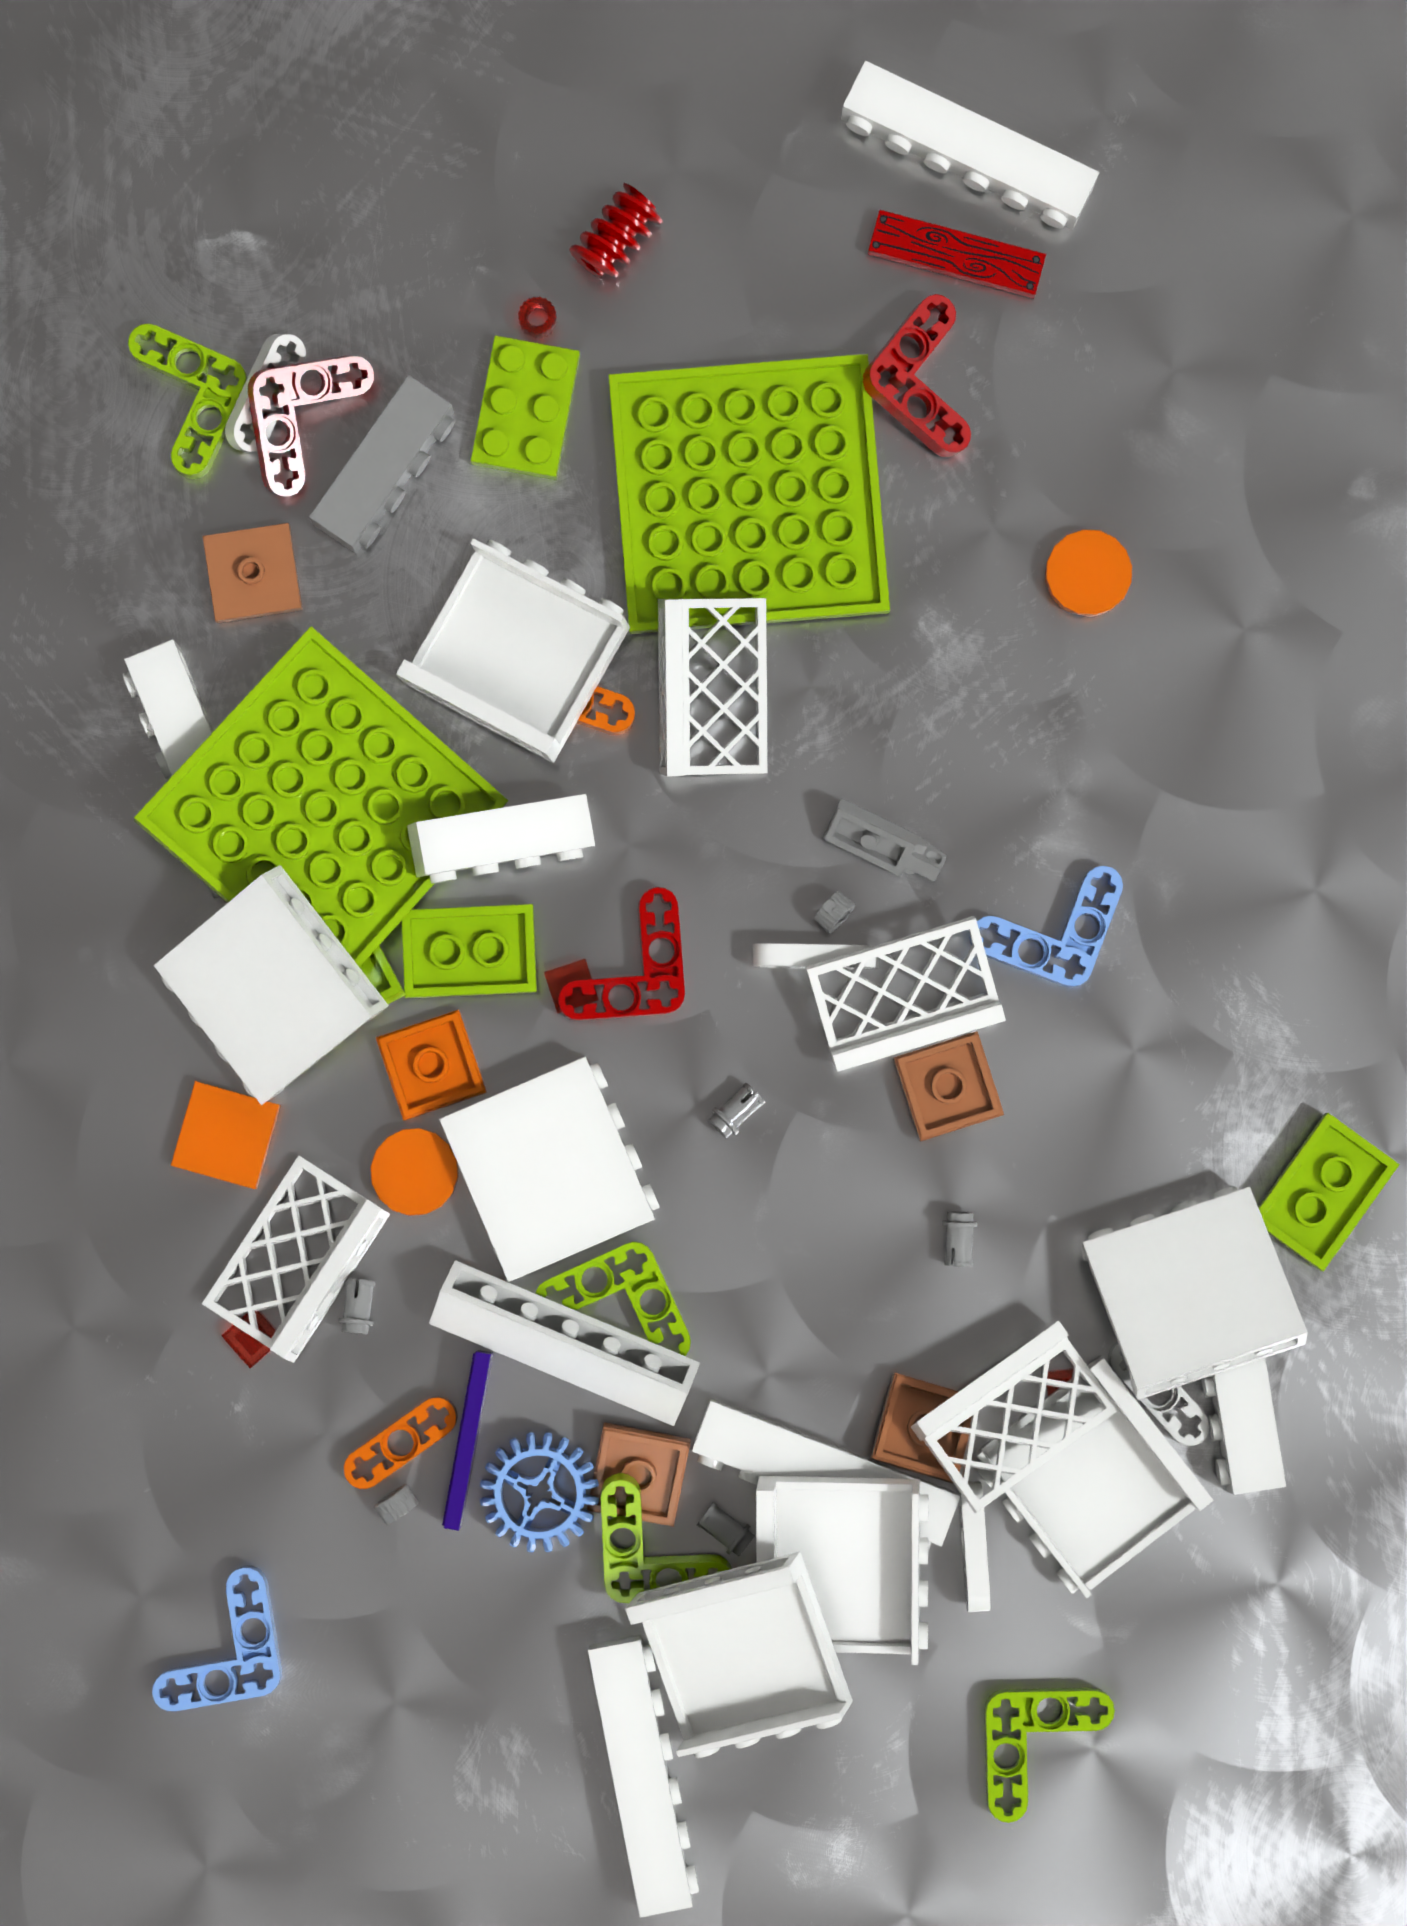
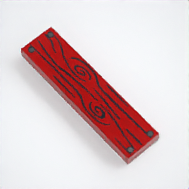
[868,210,1046,299]

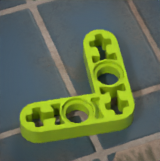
[128,324,248,479]
[535,1242,691,1356]
[601,1473,732,1603]
[984,1688,1115,1823]

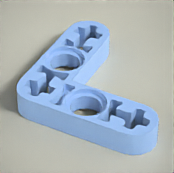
[969,866,1123,988]
[152,1566,282,1711]

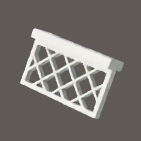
[658,598,768,776]
[805,916,1006,1072]
[202,1155,390,1363]
[911,1321,1119,1513]

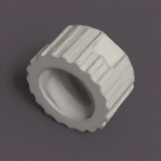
[815,891,856,934]
[374,1484,418,1525]

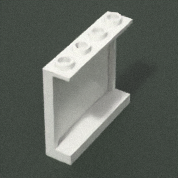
[396,538,630,763]
[154,865,389,1105]
[439,1057,660,1282]
[1082,1186,1308,1400]
[975,1355,1214,1599]
[756,1476,929,1665]
[625,1552,853,1758]

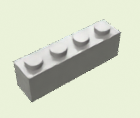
[309,375,455,554]

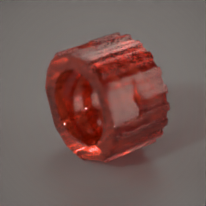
[518,296,557,339]

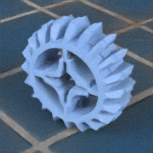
[480,1432,599,1553]

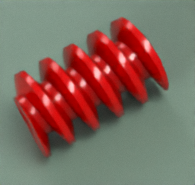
[569,183,663,279]

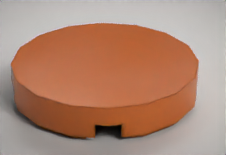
[1045,530,1132,617]
[371,1128,459,1216]

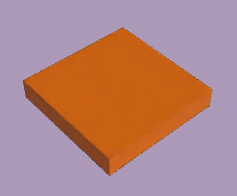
[376,1009,487,1121]
[171,1081,281,1189]

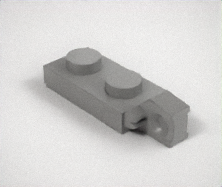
[823,798,947,882]

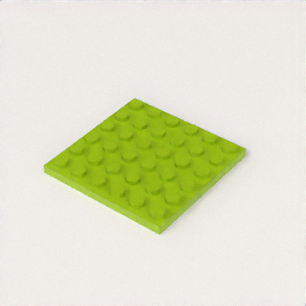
[609,354,890,634]
[133,626,509,967]

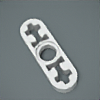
[225,334,306,452]
[753,943,880,970]
[1108,1342,1210,1446]
[958,1481,991,1612]

